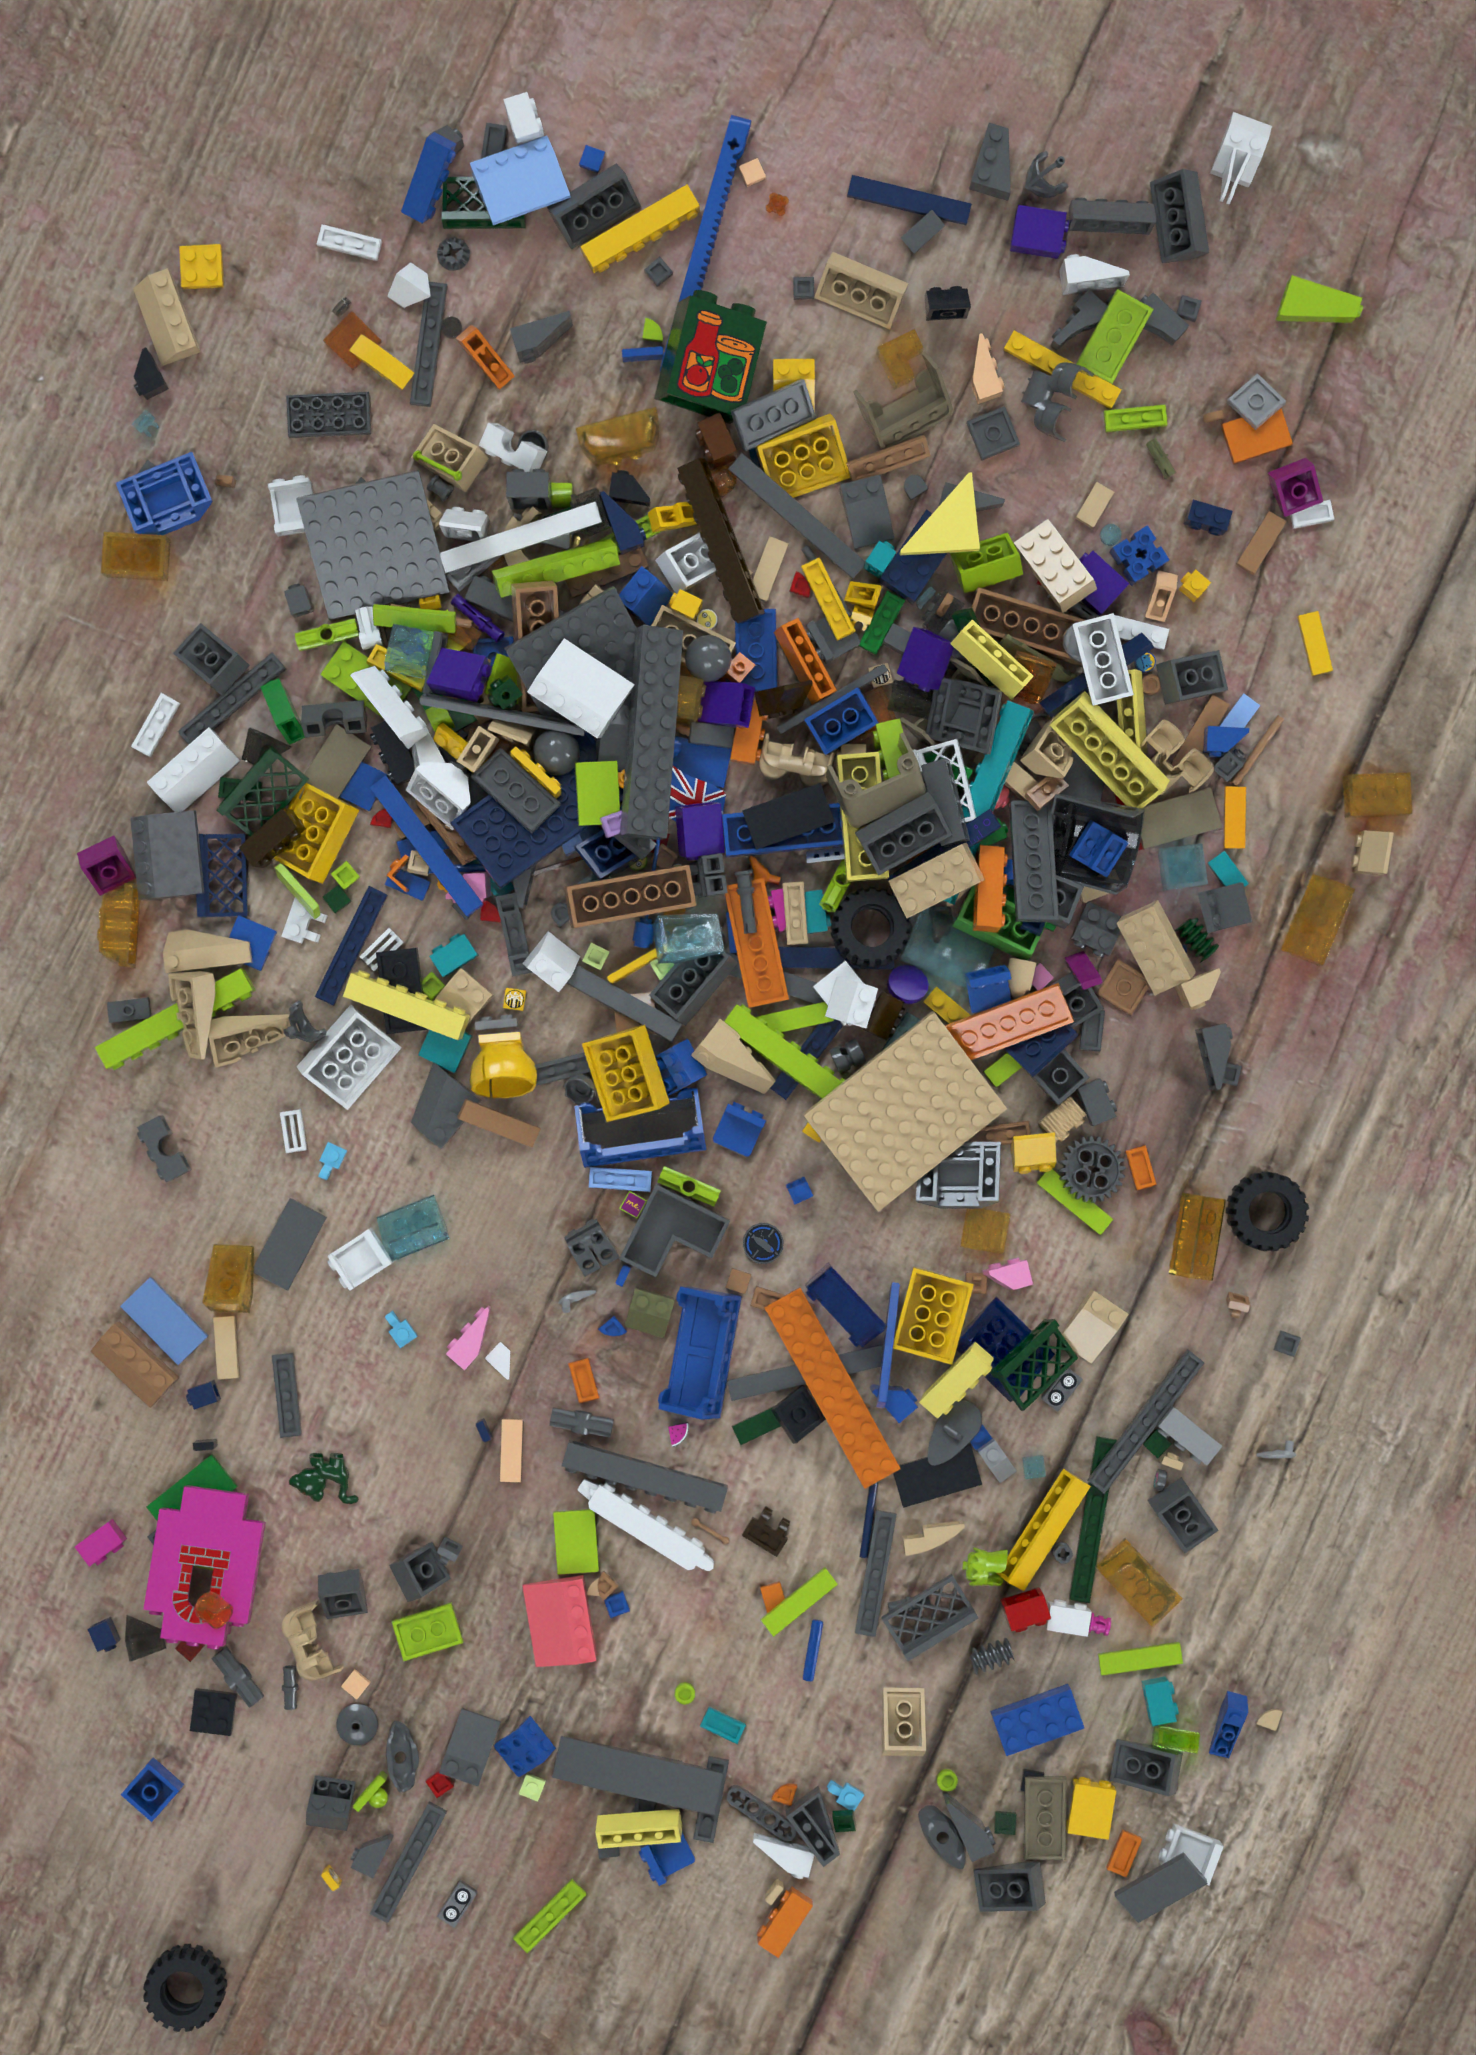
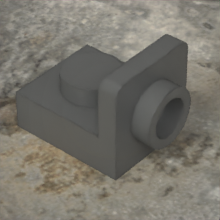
[1213,747,1246,782]

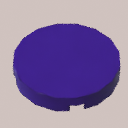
[887,965,929,1004]

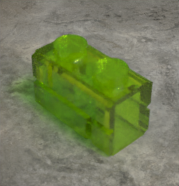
[1152,1725,1200,1754]

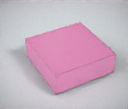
[1032,963,1054,991]

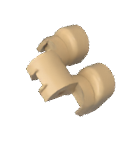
[1141,720,1214,795]
[759,733,836,787]
[281,1600,344,1681]

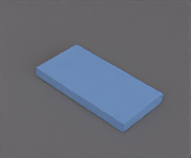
[120,1277,209,1365]

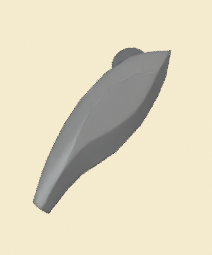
[558,1290,596,1313]
[1256,1440,1296,1458]

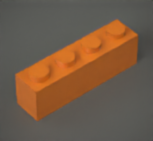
[774,618,837,705]
[973,845,1008,933]

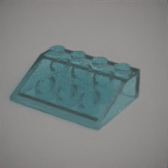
[899,907,995,990]

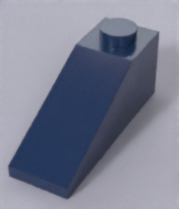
[600,491,647,555]

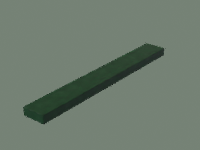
[1068,1436,1117,1603]

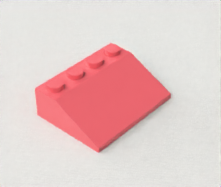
[522,1574,597,1667]

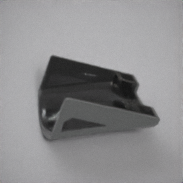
[1051,794,1145,895]

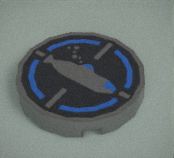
[743,1223,784,1264]

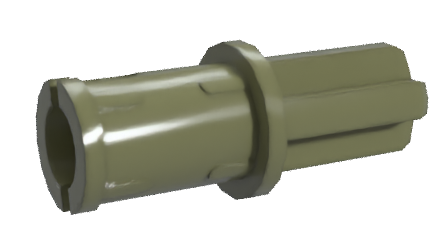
[1146,438,1176,479]

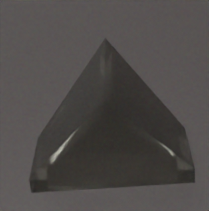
[242,727,292,765]
[125,1615,166,1661]

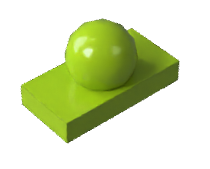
[353,1771,388,1812]

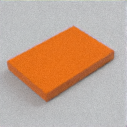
[1221,408,1293,464]

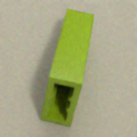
[1275,275,1363,323]

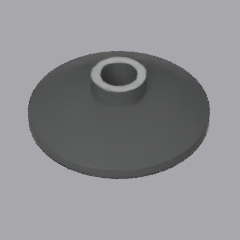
[336,1703,378,1745]

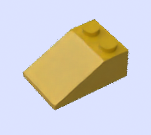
[773,359,815,412]

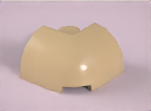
[1008,958,1036,1000]

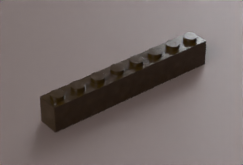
[677,458,765,624]

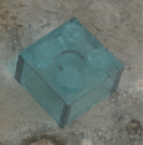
[384,624,434,679]
[1158,843,1208,891]

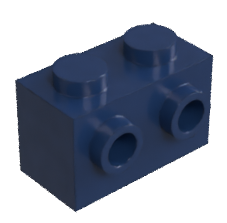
[1183,499,1233,536]

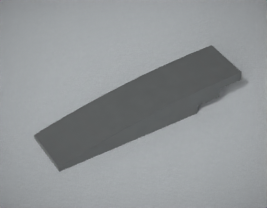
[552,1736,723,1815]

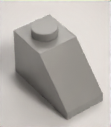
[977,1437,1017,1483]

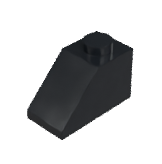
[133,347,169,400]
[609,470,651,507]

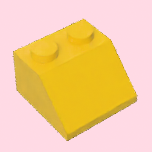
[1010,1132,1056,1174]

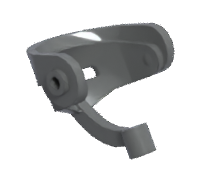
[1025,151,1069,198]
[284,1001,327,1042]

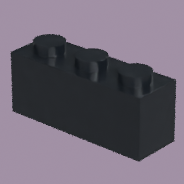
[370,721,415,786]

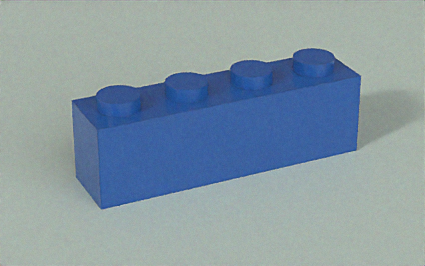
[401,132,456,224]

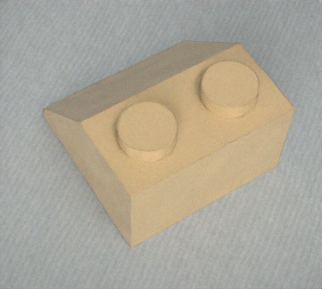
[1351,830,1394,876]
[1175,968,1221,1010]

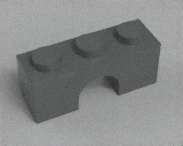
[301,700,367,738]
[137,1115,192,1182]

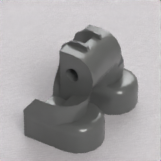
[1021,362,1094,442]

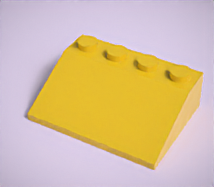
[755,413,851,498]
[273,780,359,884]
[582,1025,670,1122]
[893,1266,974,1365]

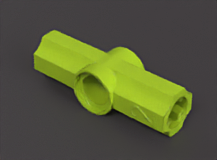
[295,618,359,651]
[819,859,851,913]
[657,1166,721,1207]

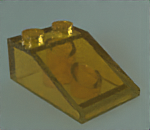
[202,1244,254,1313]

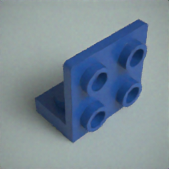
[965,965,1011,1013]

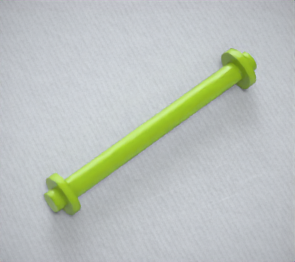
[413,450,462,481]

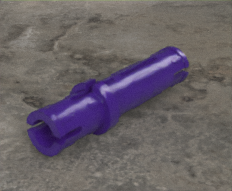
[451,594,505,643]

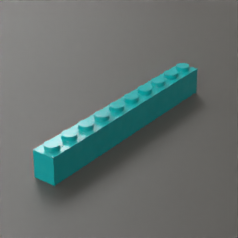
[944,700,1034,905]

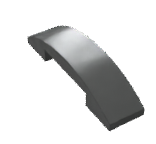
[495,892,533,977]

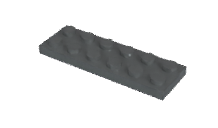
[1009,801,1059,922]

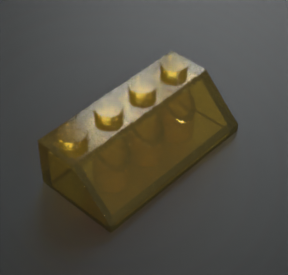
[1280,874,1355,966]
[1169,1192,1226,1281]

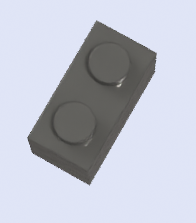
[1076,1078,1117,1126]

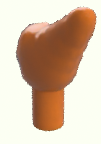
[749,856,781,885]

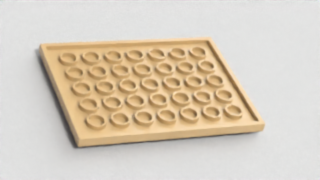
[802,1011,1007,1212]

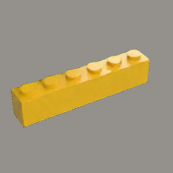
[580,184,700,273]
[997,1469,1091,1591]

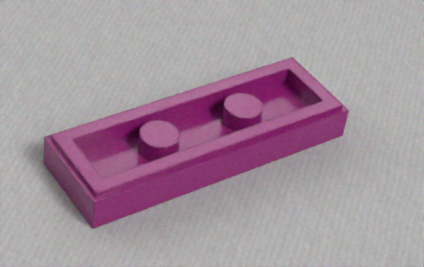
[1065,951,1103,990]

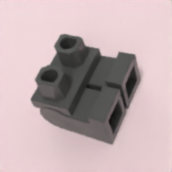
[687,854,728,898]
[564,1219,619,1277]

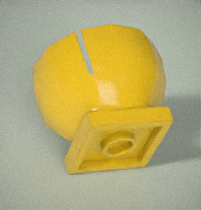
[469,1032,537,1098]

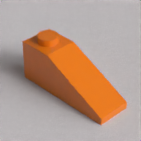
[456,325,515,390]

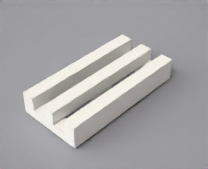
[360,928,404,971]
[280,1109,307,1153]

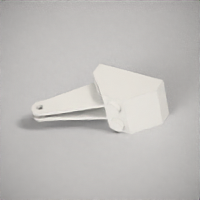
[1210,112,1272,204]
[406,722,471,830]

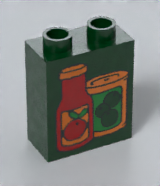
[654,290,767,424]

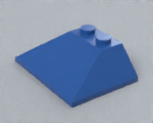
[116,452,213,536]

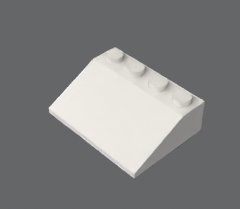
[527,638,635,738]
[296,1005,401,1110]

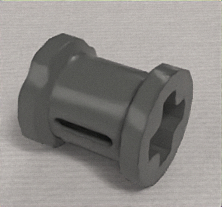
[426,475,454,502]
[1052,1542,1073,1564]

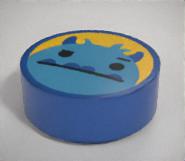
[1134,652,1156,673]

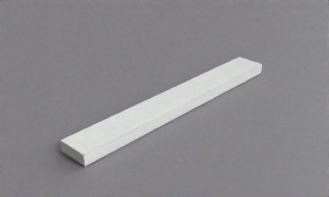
[440,502,602,573]

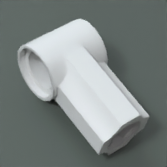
[355,606,383,650]

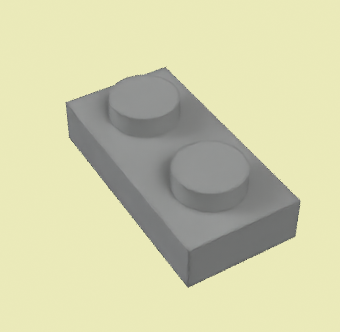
[475,1015,518,1030]

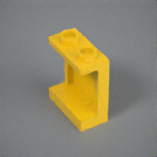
[1066,1777,1116,1840]

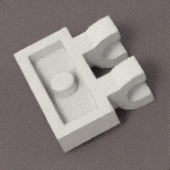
[281,898,328,944]

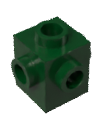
[488,675,523,710]

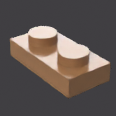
[1024,776,1069,811]

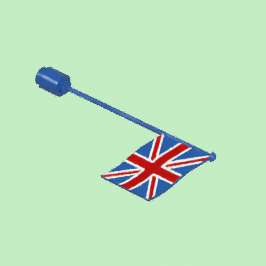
[632,763,726,948]

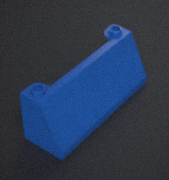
[658,1286,742,1420]

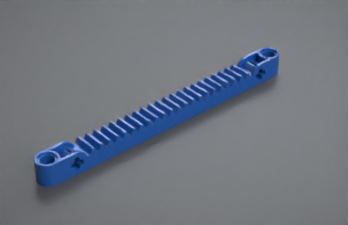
[660,115,752,372]

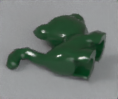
[289,1453,359,1504]

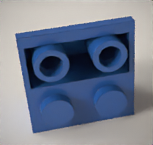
[655,1039,707,1096]

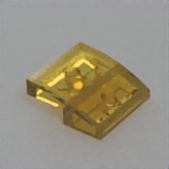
[960,1208,1011,1254]

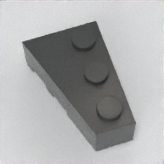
[969,123,1011,201]
[785,1785,840,1867]

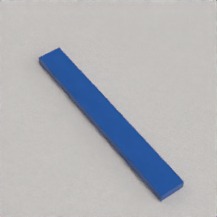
[369,775,484,917]

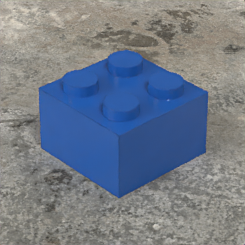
[121,1757,184,1822]

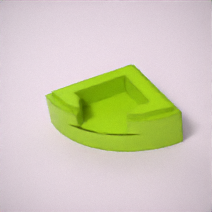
[642,318,663,343]

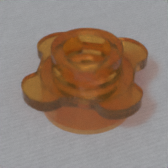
[766,193,789,216]

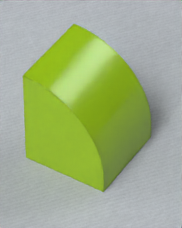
[551,482,573,508]
[425,707,455,732]

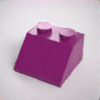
[1268,458,1323,517]
[77,836,136,896]

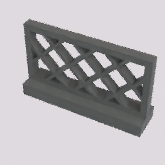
[881,1574,978,1661]

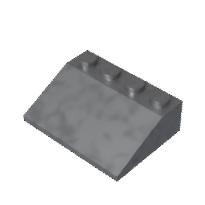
[130,810,204,900]

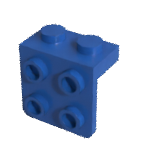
[713,1102,766,1156]
[494,1716,556,1777]
[639,1832,695,1886]

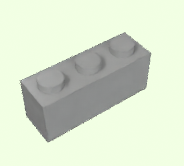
[1157,1406,1222,1465]

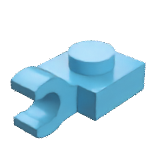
[318,1142,347,1180]
[385,1311,418,1348]
[826,1780,864,1811]

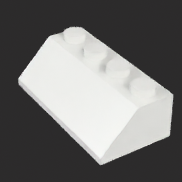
[1072,613,1134,706]
[350,666,428,749]
[147,728,240,812]

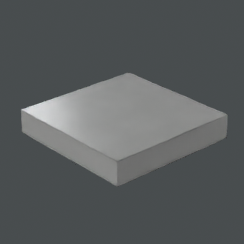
[1227,374,1286,430]

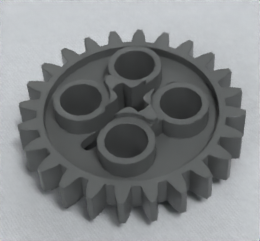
[1058,1136,1126,1203]

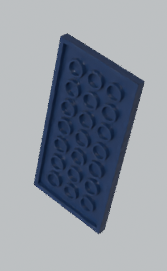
[450,731,623,889]

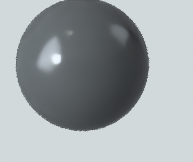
[685,635,731,682]
[533,730,580,776]

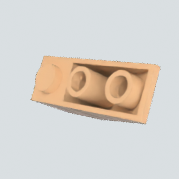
[971,333,1005,404]

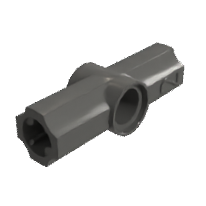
[550,1407,614,1437]
[211,1646,264,1708]

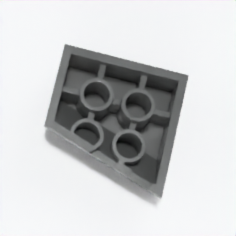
[411,1063,482,1149]

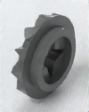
[437,237,470,271]

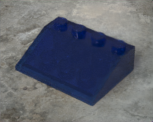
[956,1296,1055,1402]

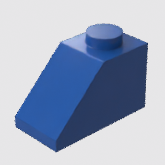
[1203,726,1249,757]

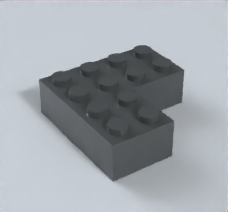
[619,1183,730,1277]

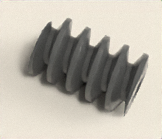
[969,1638,1015,1675]

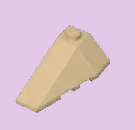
[1020,714,1073,779]
[163,930,252,973]
[168,971,215,1060]
[208,1014,291,1068]
[691,1019,775,1094]

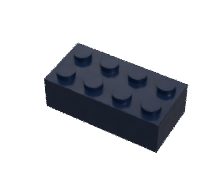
[879,509,948,605]

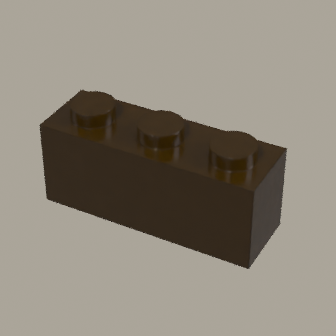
[239,808,306,868]

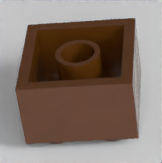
[695,413,737,469]

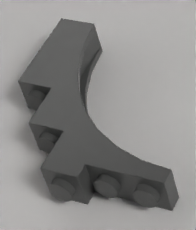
[1051,289,1189,351]

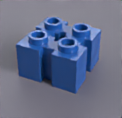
[1109,525,1170,586]

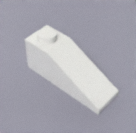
[753,1833,814,1879]

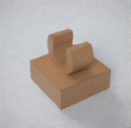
[965,1272,987,1294]
[1226,1292,1250,1319]

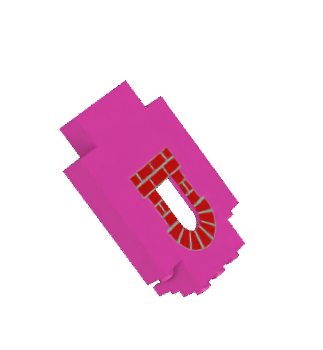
[143,1485,266,1649]

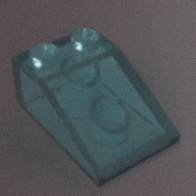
[652,914,724,964]

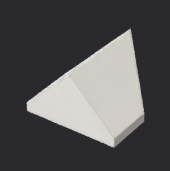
[387,262,431,309]

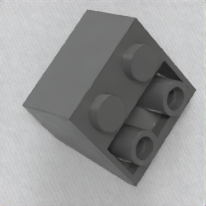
[306,1775,356,1831]

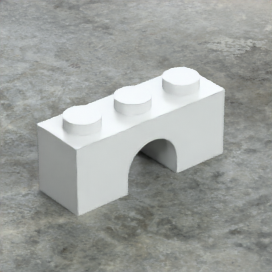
[479,423,547,472]

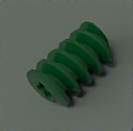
[1174,917,1219,963]

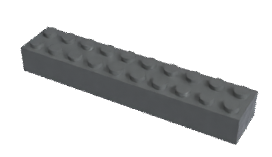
[620,625,683,840]

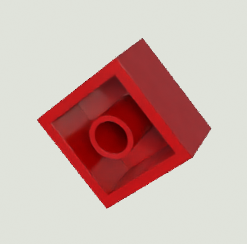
[1000,1587,1051,1632]

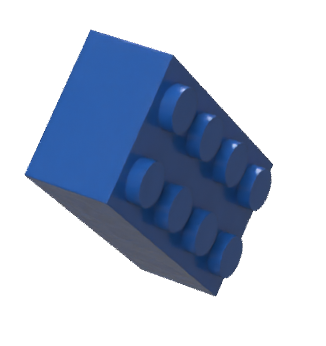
[990,1684,1085,1756]

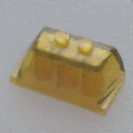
[576,407,659,466]
[97,883,140,968]
[1096,1538,1183,1627]

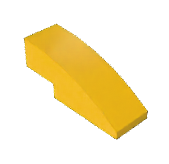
[349,334,414,390]
[648,502,697,532]

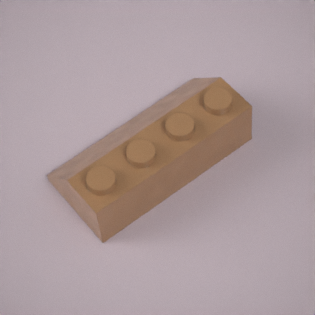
[90,1321,180,1408]

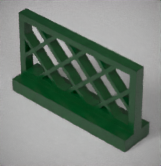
[441,177,526,229]
[216,745,309,837]
[990,1319,1078,1411]

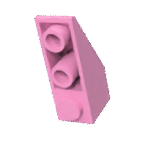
[446,1305,491,1370]

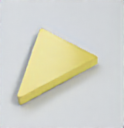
[900,472,980,555]

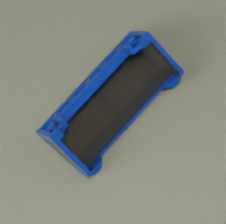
[574,1088,706,1168]

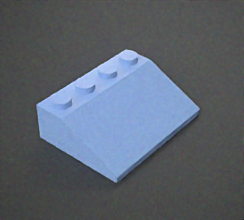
[470,136,571,225]

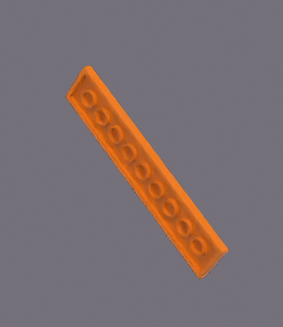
[764,1287,901,1489]

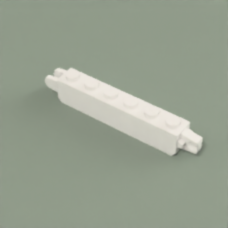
[578,1478,714,1571]

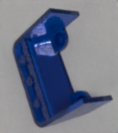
[805,1262,888,1348]

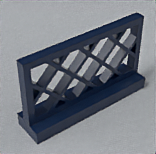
[196,834,248,918]

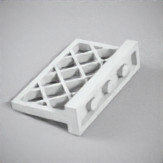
[913,739,977,823]

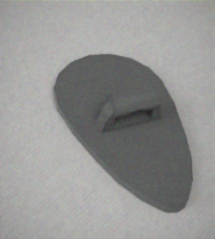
[928,1400,982,1466]

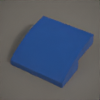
[1069,820,1129,877]
[229,915,277,971]

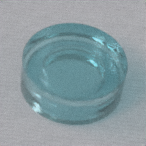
[1100,524,1121,546]

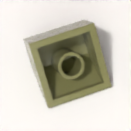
[624,1287,675,1338]

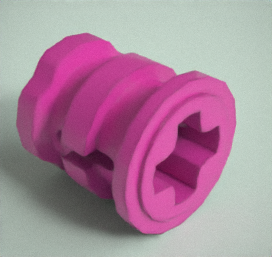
[1088,1613,1111,1636]

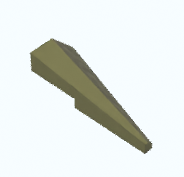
[998,634,1078,684]

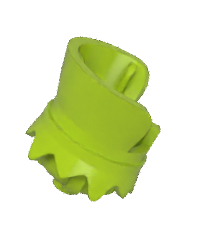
[962,1547,1008,1586]

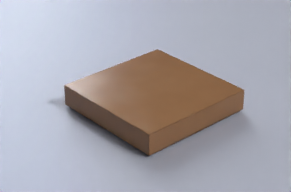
[1096,959,1149,1016]

